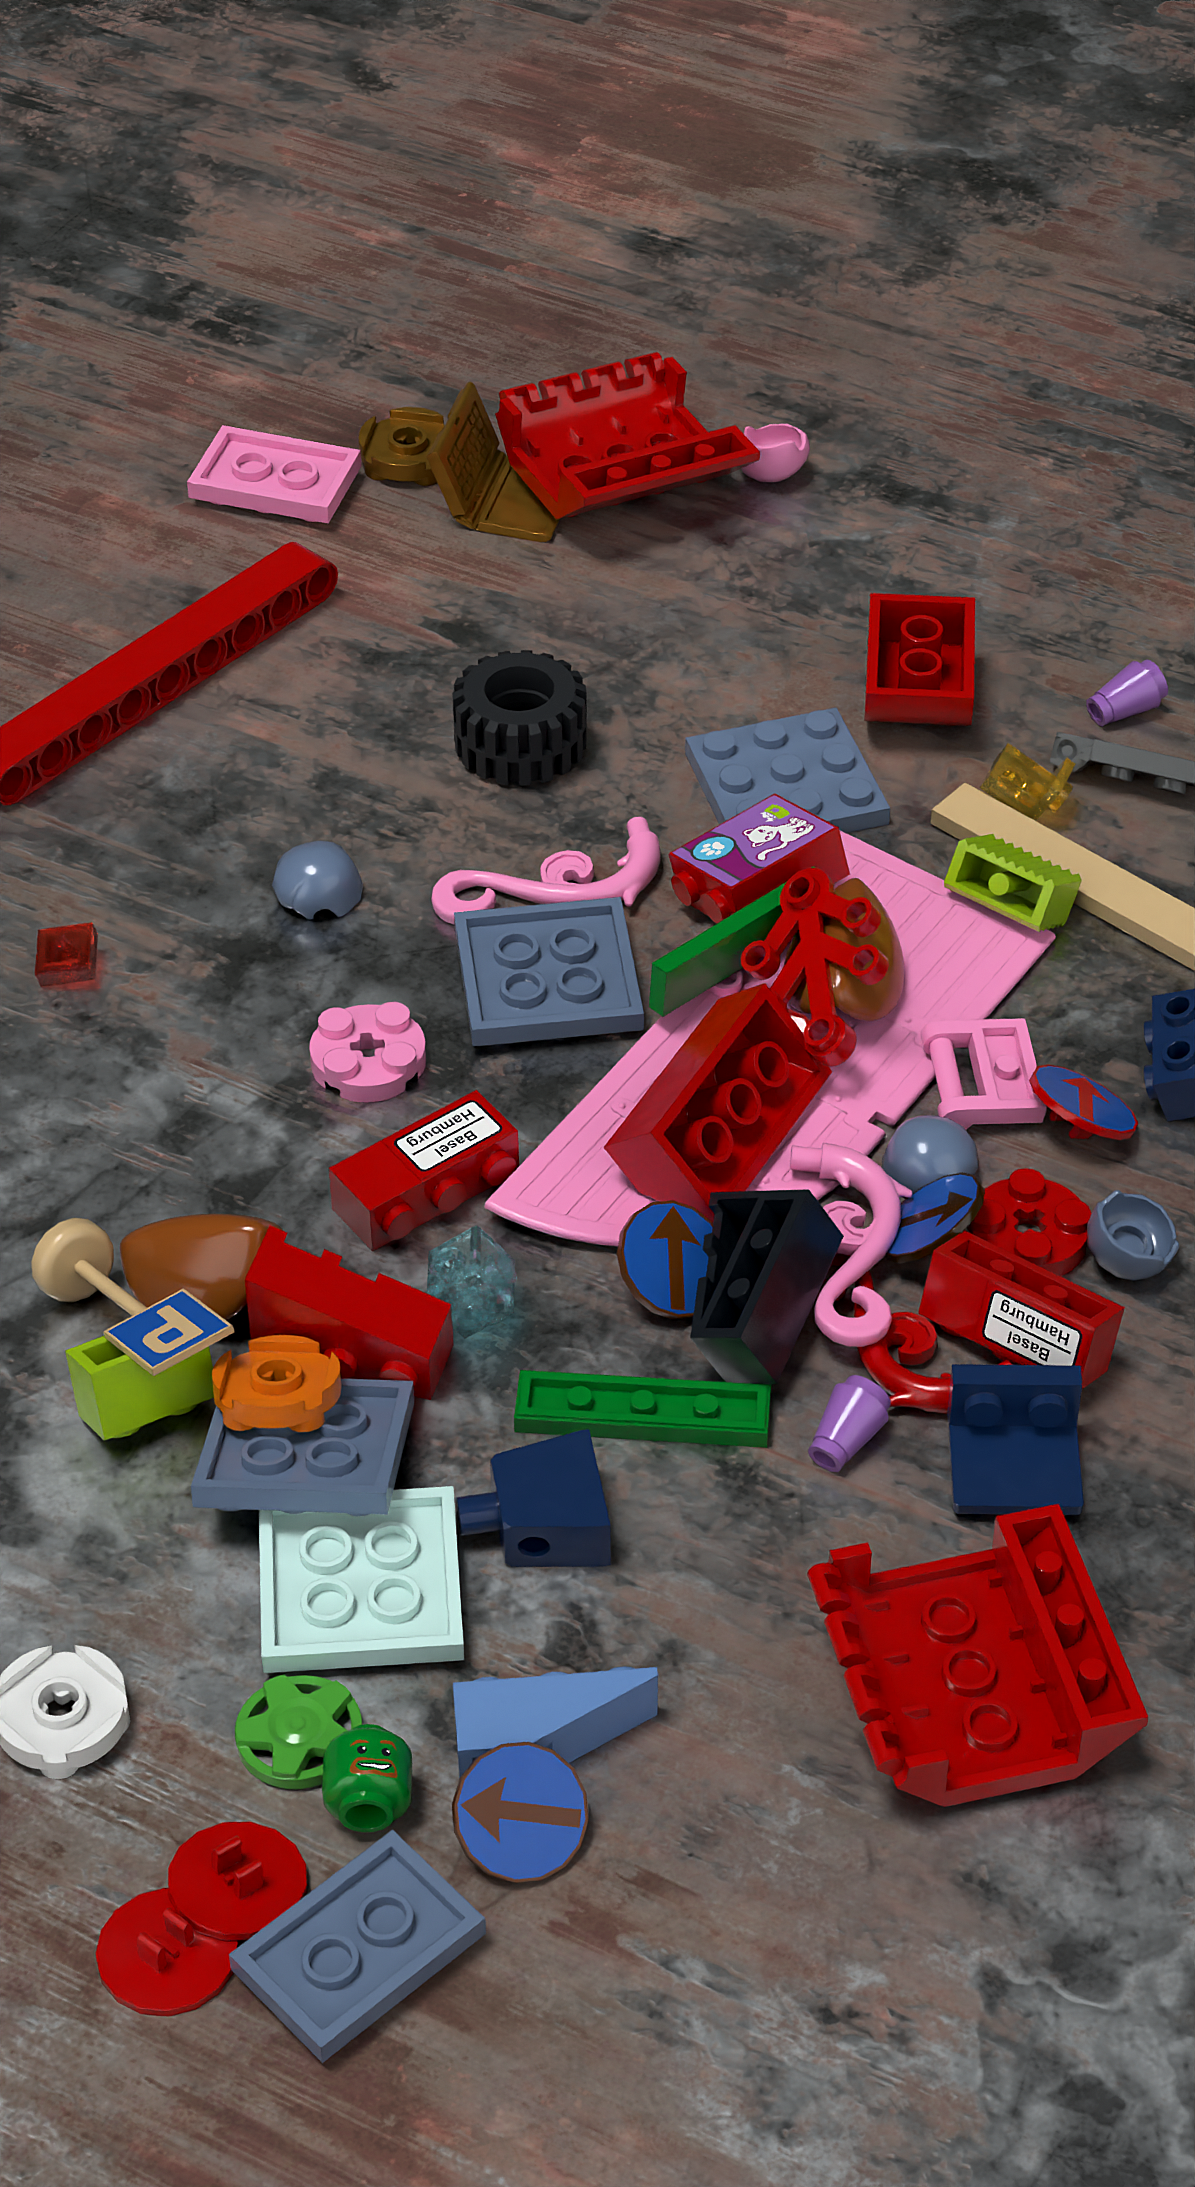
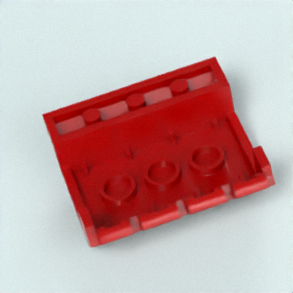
[495,352,760,520]
[807,1504,1148,1807]

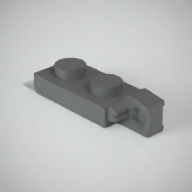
[1050,732,1195,794]

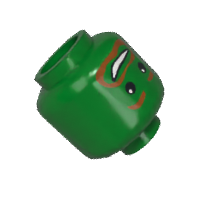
[322,1724,413,1832]

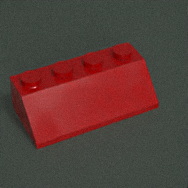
[603,983,833,1223]

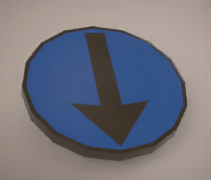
[885,1172,985,1263]

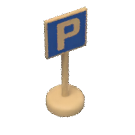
[31,1218,234,1376]

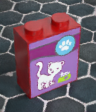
[668,793,850,923]

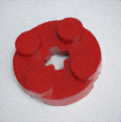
[968,1168,1091,1276]

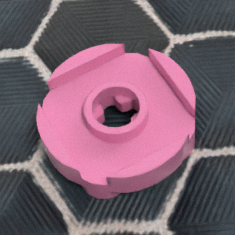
[309,1002,426,1103]

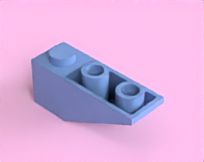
[453,1666,658,1778]

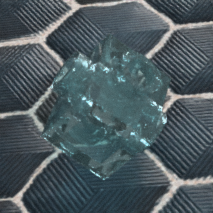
[426,1225,517,1338]

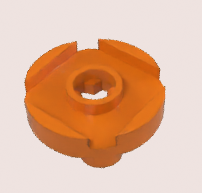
[212,1335,342,1432]

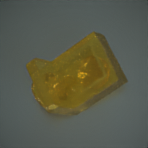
[979,743,1076,821]

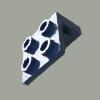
[947,1364,1084,1515]

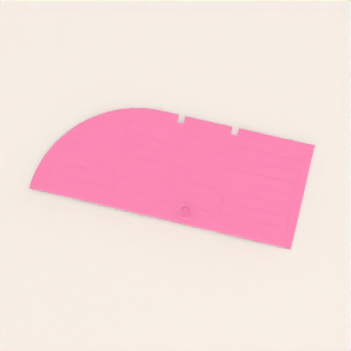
[484,830,1056,1247]

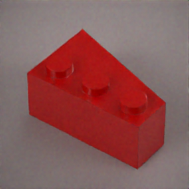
[245,1225,454,1400]

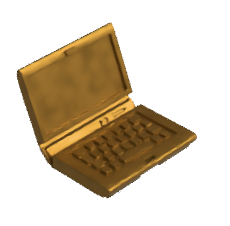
[427,382,560,542]

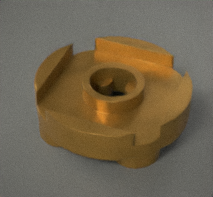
[359,407,445,486]

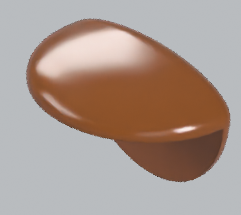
[783,878,904,1021]
[120,1214,283,1321]

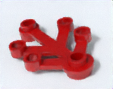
[740,868,889,1067]

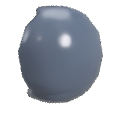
[272,841,363,919]
[882,1115,978,1193]
[1087,1190,1179,1281]

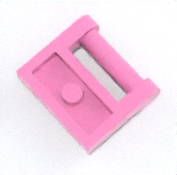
[921,1018,1047,1129]

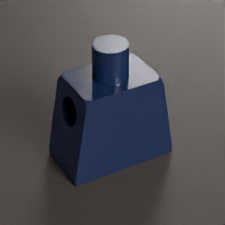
[456,1429,611,1567]

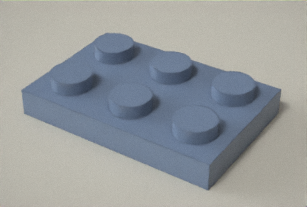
[229,1829,486,2063]

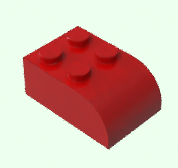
[864,593,975,726]

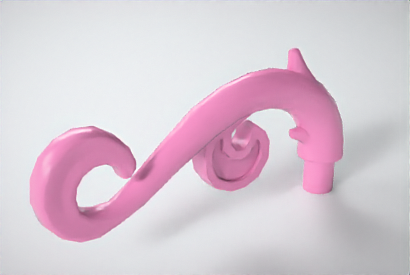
[431,817,661,925]
[790,1143,913,1347]

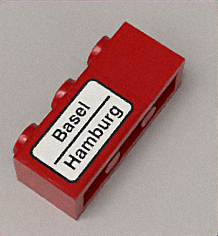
[328,1090,519,1252]
[918,1231,1125,1389]

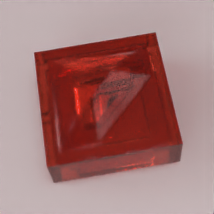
[35,922,98,987]

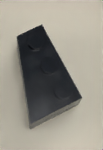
[690,1189,844,1384]

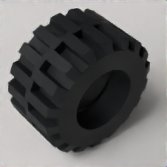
[452,650,587,786]

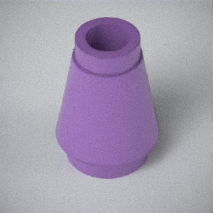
[1086,660,1168,727]
[808,1375,891,1472]

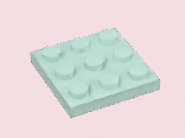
[259,1486,464,1673]

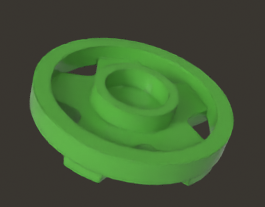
[235,1674,362,1789]

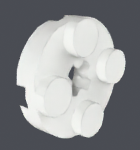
[0,1645,130,1779]

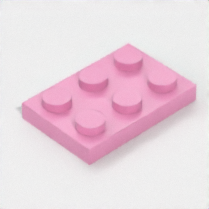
[187,425,362,524]

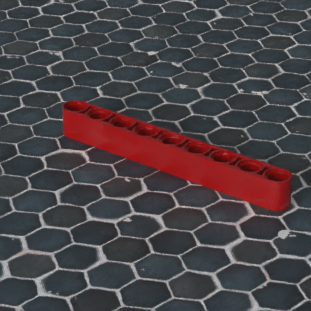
[0,542,338,805]

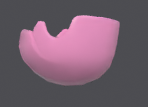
[741,424,810,482]

